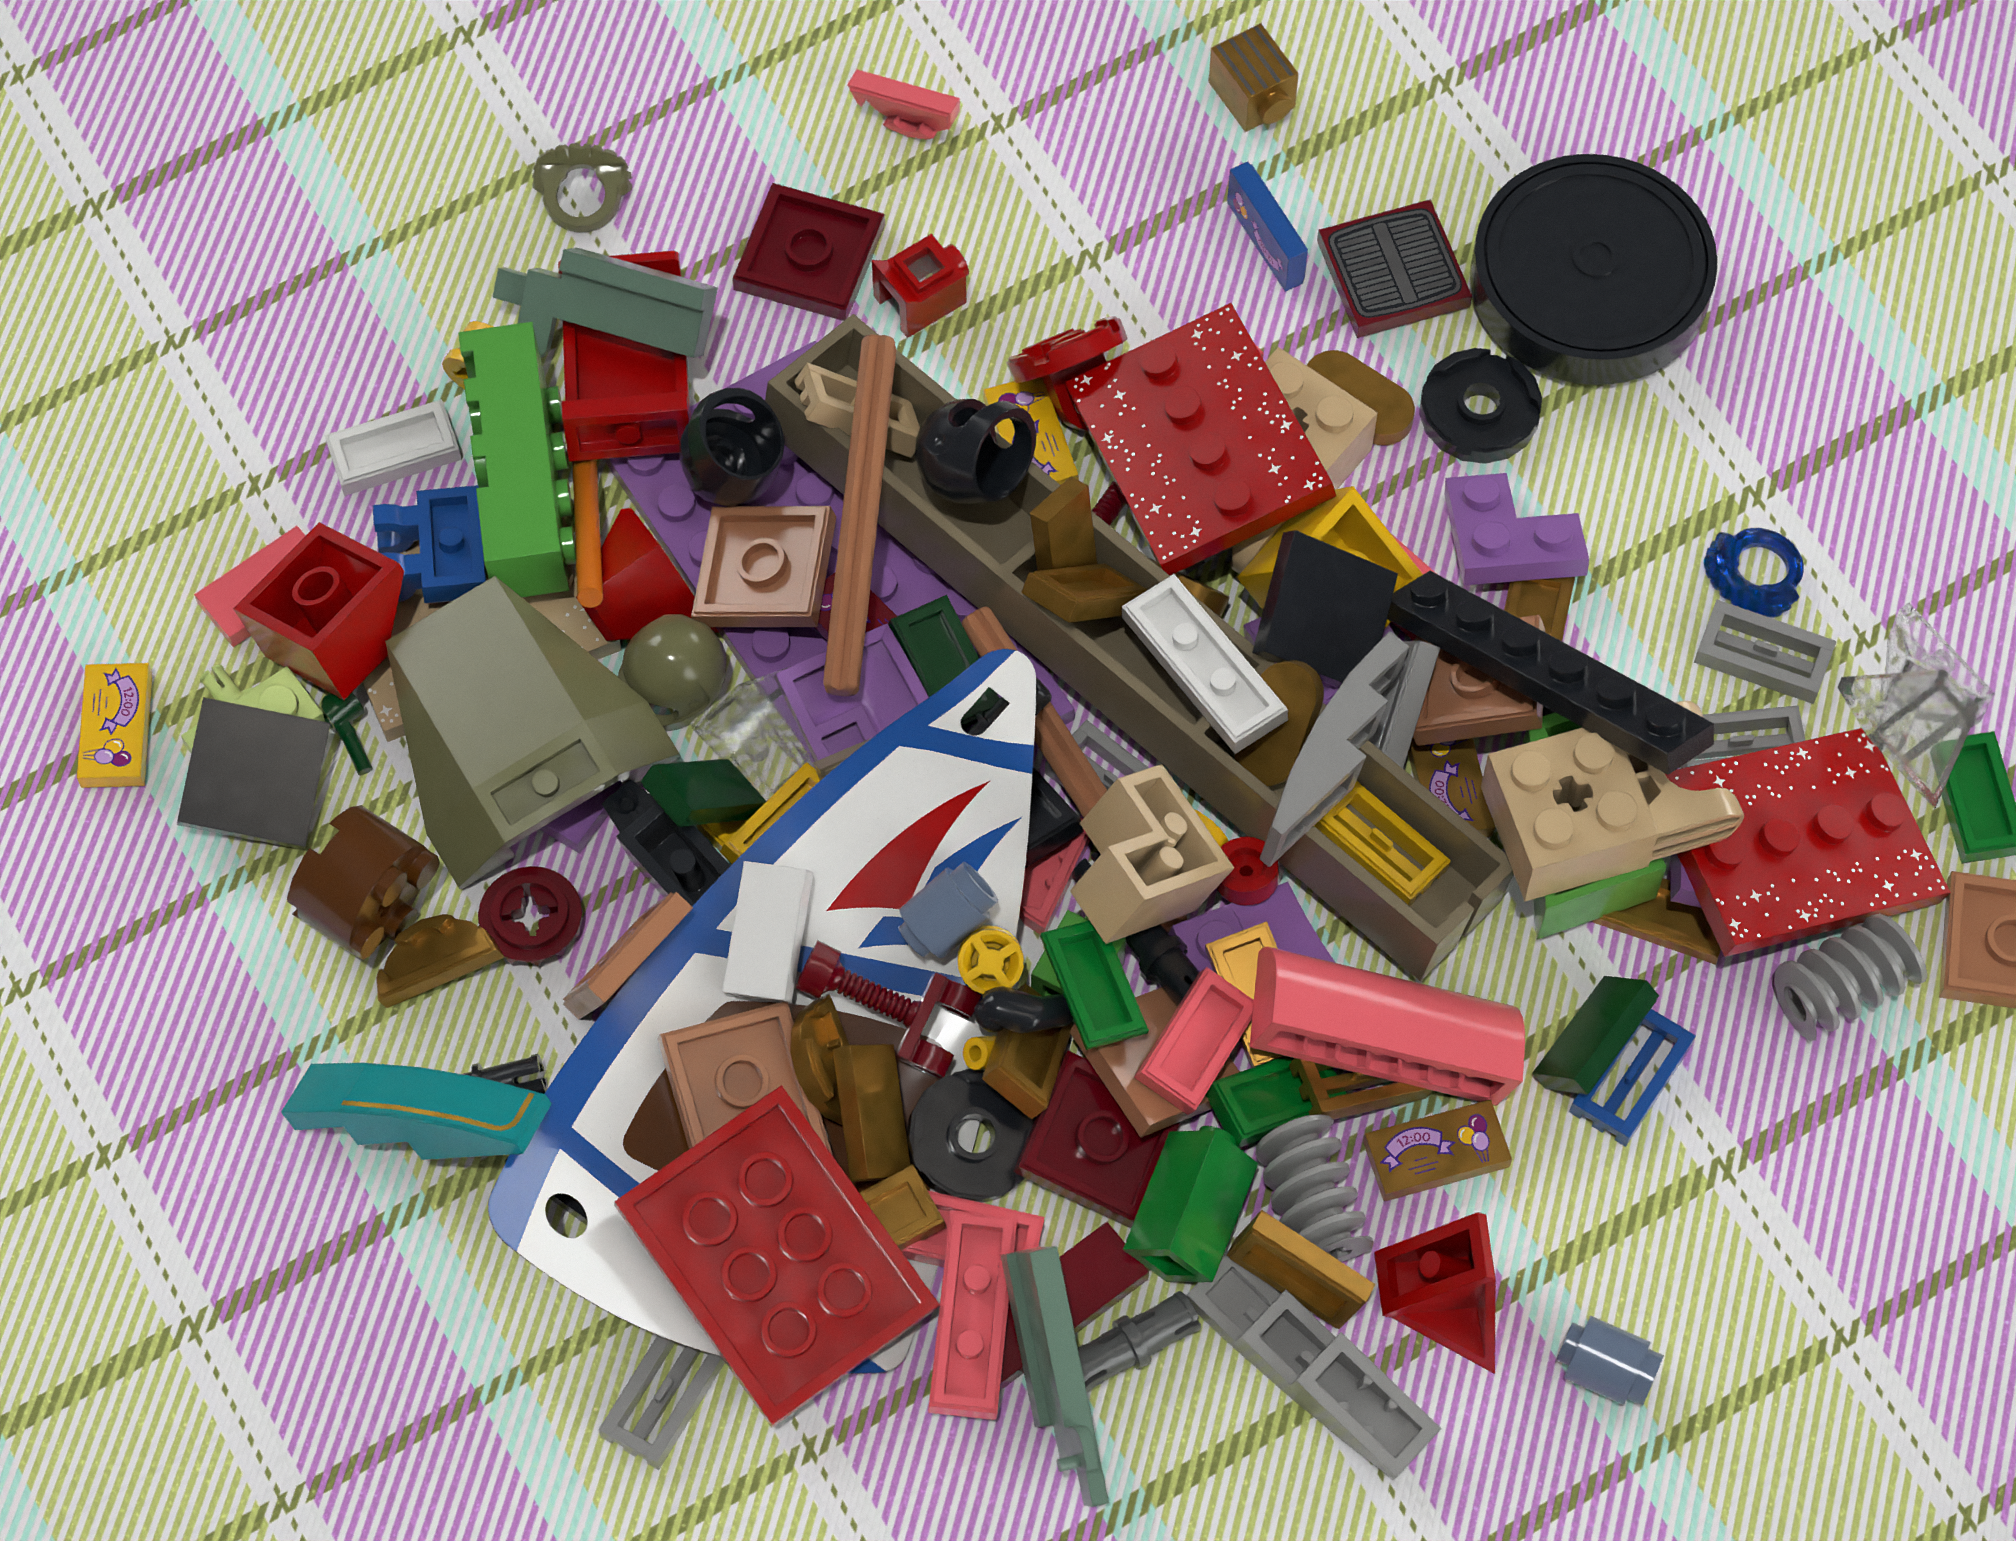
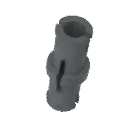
[1078,1291,1201,1392]

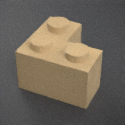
[1070,764,1234,944]

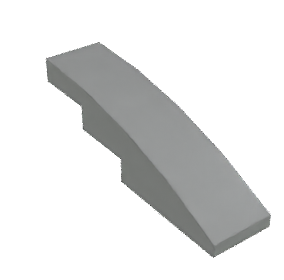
[1260,631,1409,867]
[1186,1252,1442,1480]

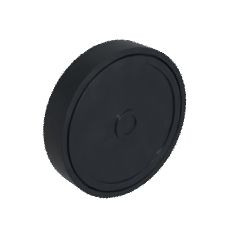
[1470,154,1718,385]

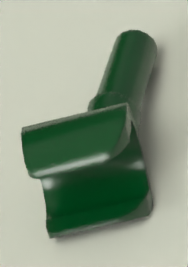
[321,692,373,775]

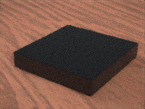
[1252,530,1398,688]
[177,697,331,850]

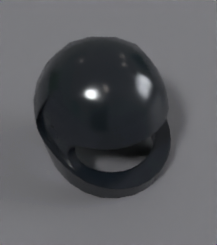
[679,388,785,506]
[915,399,1037,504]

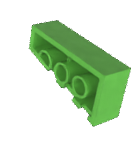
[458,322,576,597]

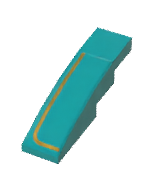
[281,1063,552,1160]

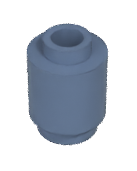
[898,862,998,959]
[1557,1315,1664,1406]

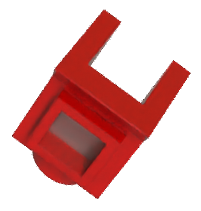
[871,234,969,338]

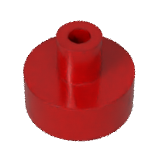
[1217,837,1279,905]

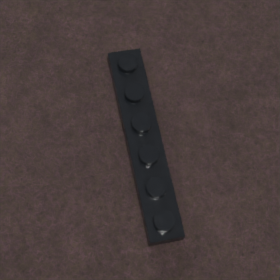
[1387,571,1714,775]

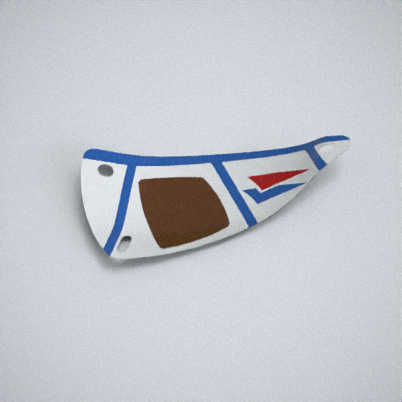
[488,649,1036,1374]

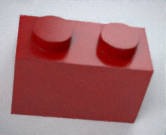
[233,522,404,700]

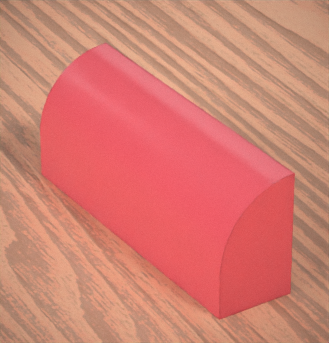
[1249,946,1525,1106]

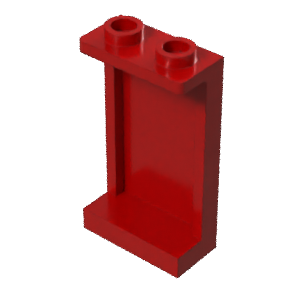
[558,251,691,462]

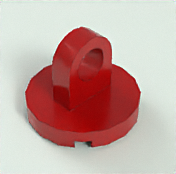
[1006,316,1128,431]

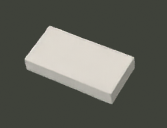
[324,399,462,496]
[722,861,813,1003]

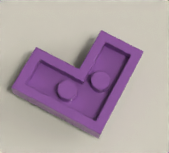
[1444,473,1589,585]

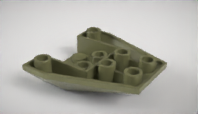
[385,576,681,890]

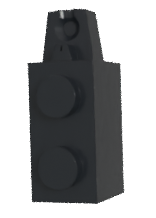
[602,779,731,906]

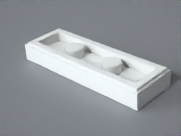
[1122,574,1288,754]

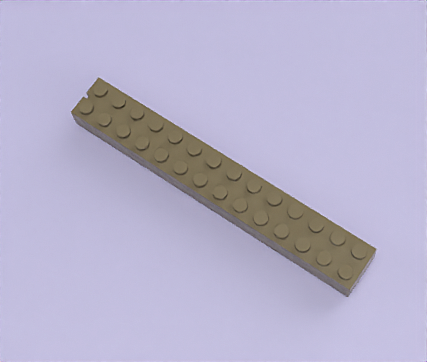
[765,314,1514,981]

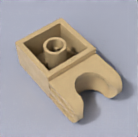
[1230,347,1377,574]
[1481,701,1744,902]

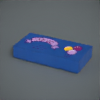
[1227,161,1308,292]

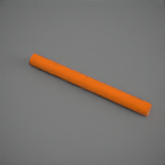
[572,459,603,608]

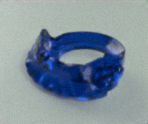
[1703,528,1804,618]

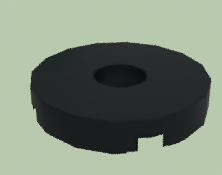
[1419,348,1542,464]
[906,1069,1036,1203]

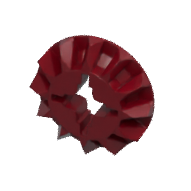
[478,866,583,967]

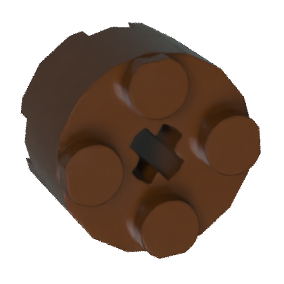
[287,805,440,960]

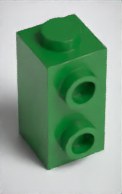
[1123,1126,1259,1282]

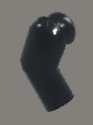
[974,986,1073,1033]

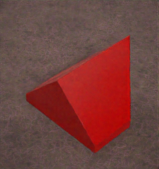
[576,508,719,641]
[1374,1212,1496,1374]

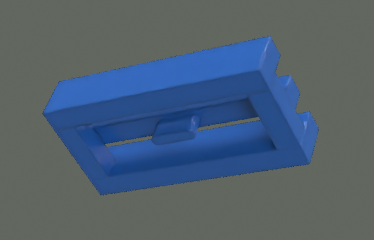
[1569,1009,1696,1147]

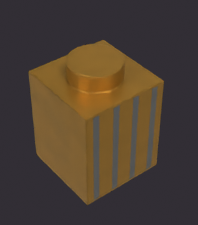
[1208,23,1299,132]

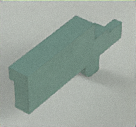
[492,247,718,358]
[1000,1246,1109,1507]

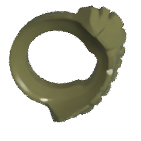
[532,143,632,233]

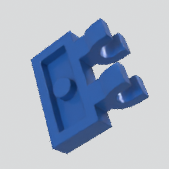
[373,485,487,603]

